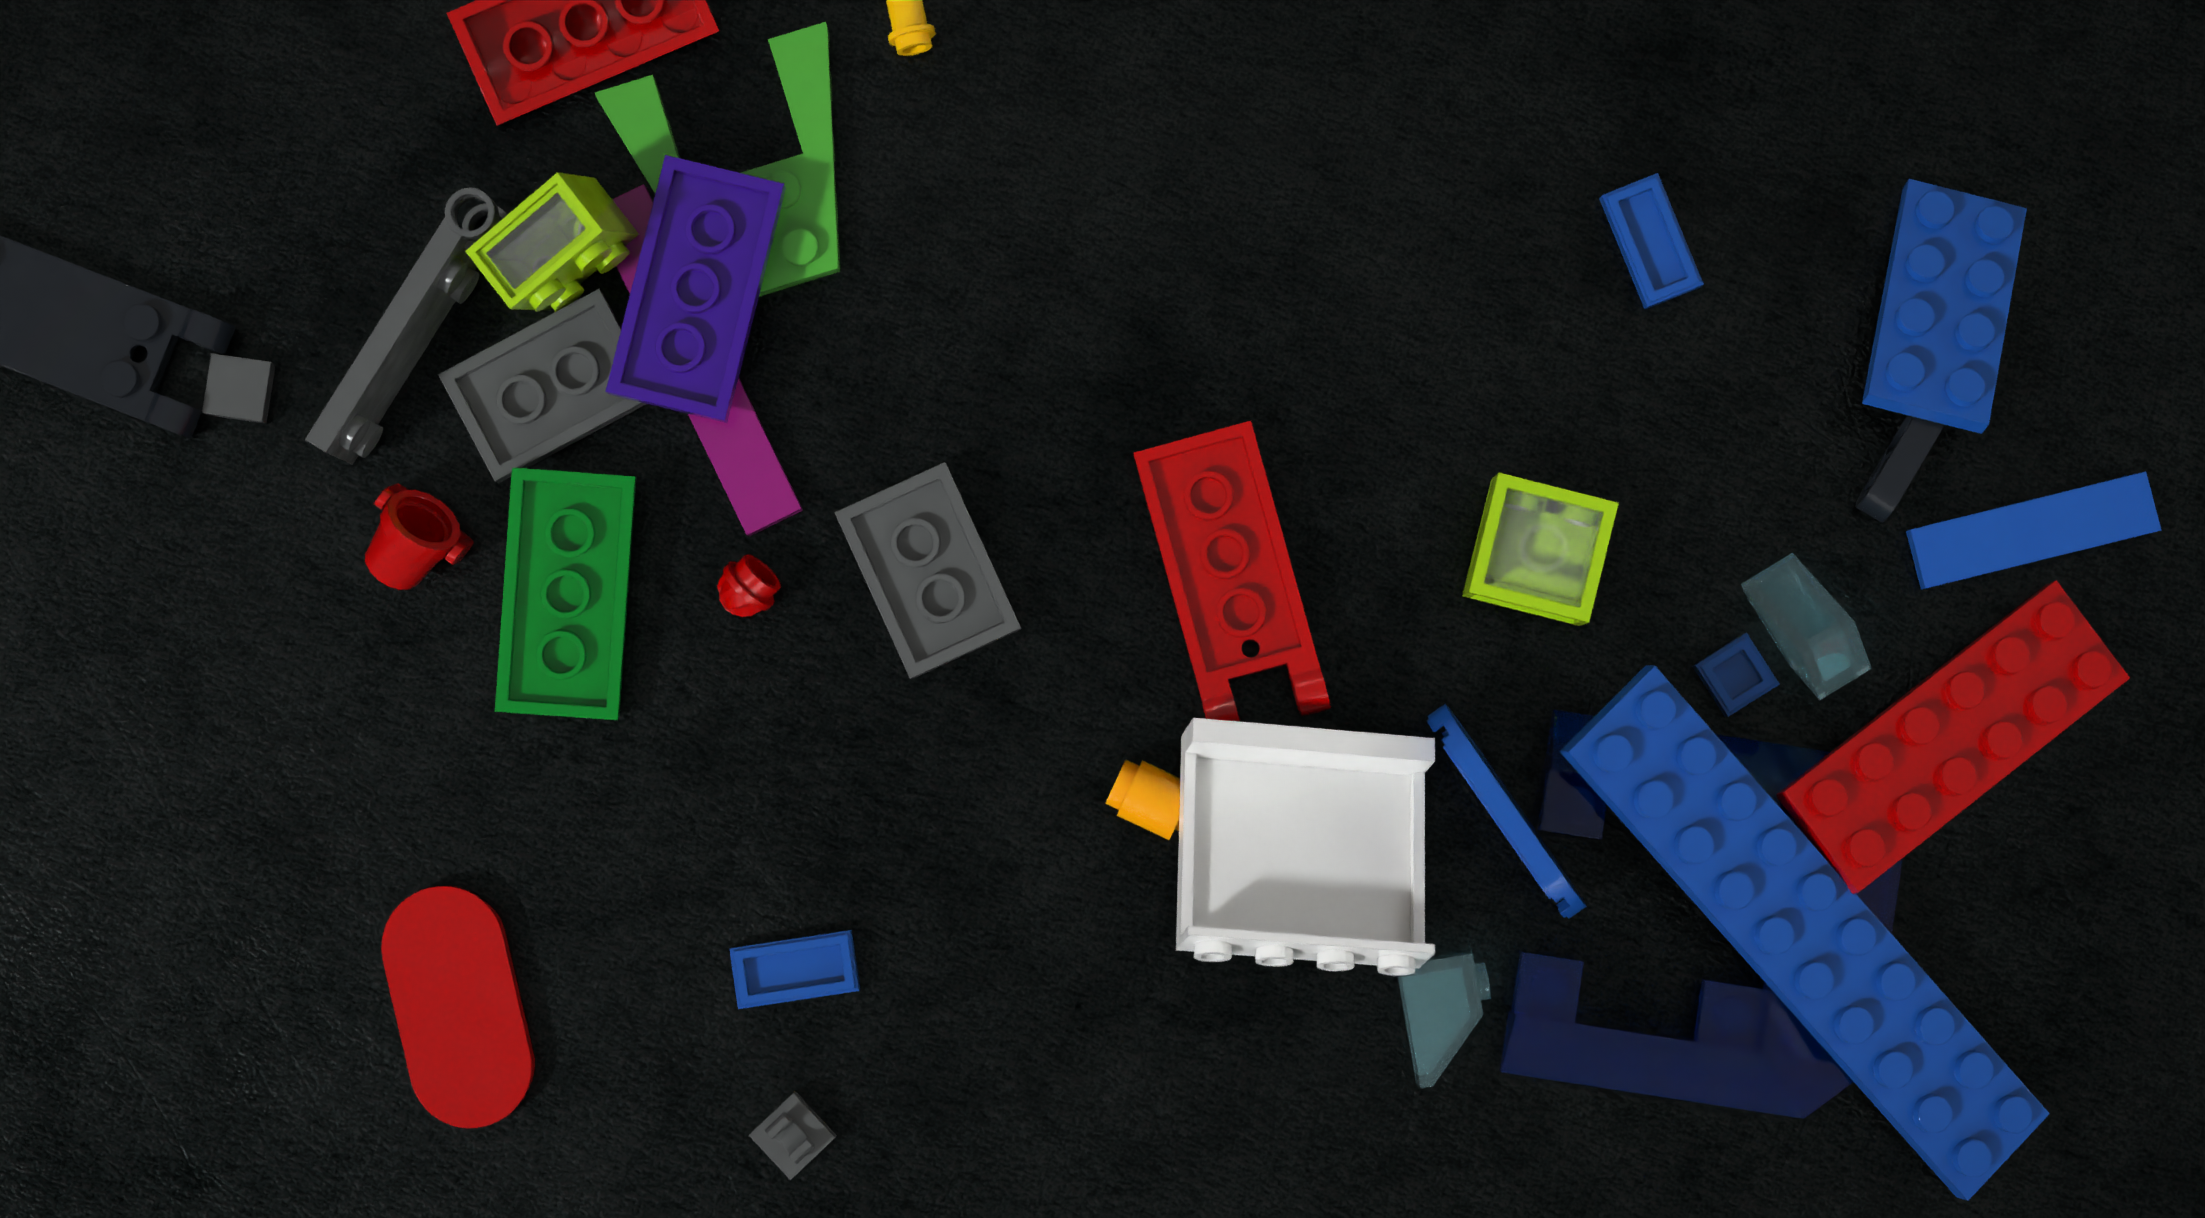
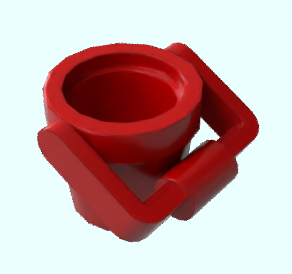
[365,484,474,590]

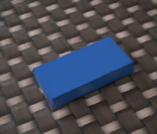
[1599,173,1704,309]
[729,930,860,1009]

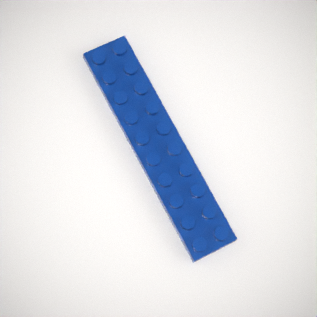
[1560,666,2050,1201]

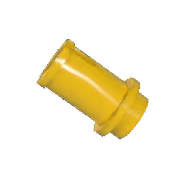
[886,0,936,56]

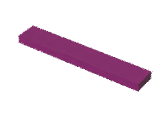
[612,184,803,537]

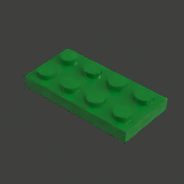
[495,467,636,720]

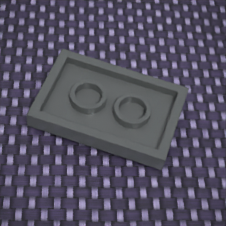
[438,289,646,483]
[834,462,1021,679]

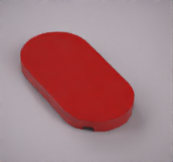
[381,886,535,1128]

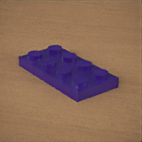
[605,155,786,423]

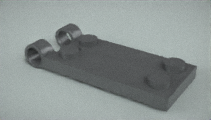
[305,188,516,465]

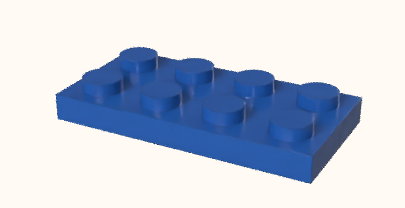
[1862,179,2027,434]

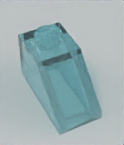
[1741,553,1872,700]
[1397,951,1491,1088]

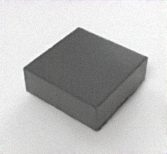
[202,353,276,424]

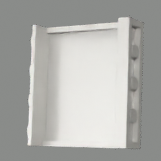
[1176,718,1435,976]

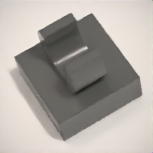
[749,1091,837,1180]

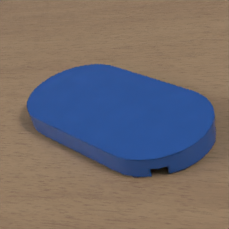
[1427,704,1587,919]

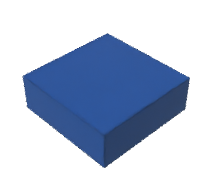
[1692,633,1779,717]

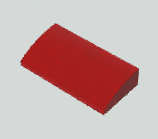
[447,0,719,125]

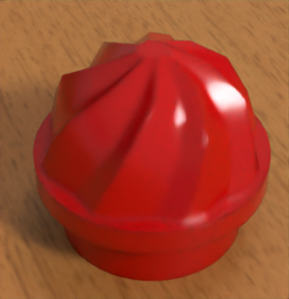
[717,554,781,617]

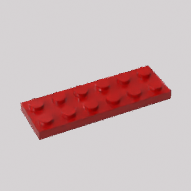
[1776,580,2130,894]

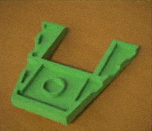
[595,22,840,297]

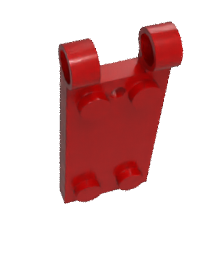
[1133,421,1331,722]

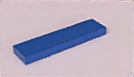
[1906,472,2161,590]

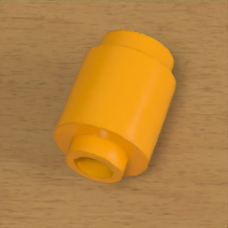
[1105,760,1180,840]

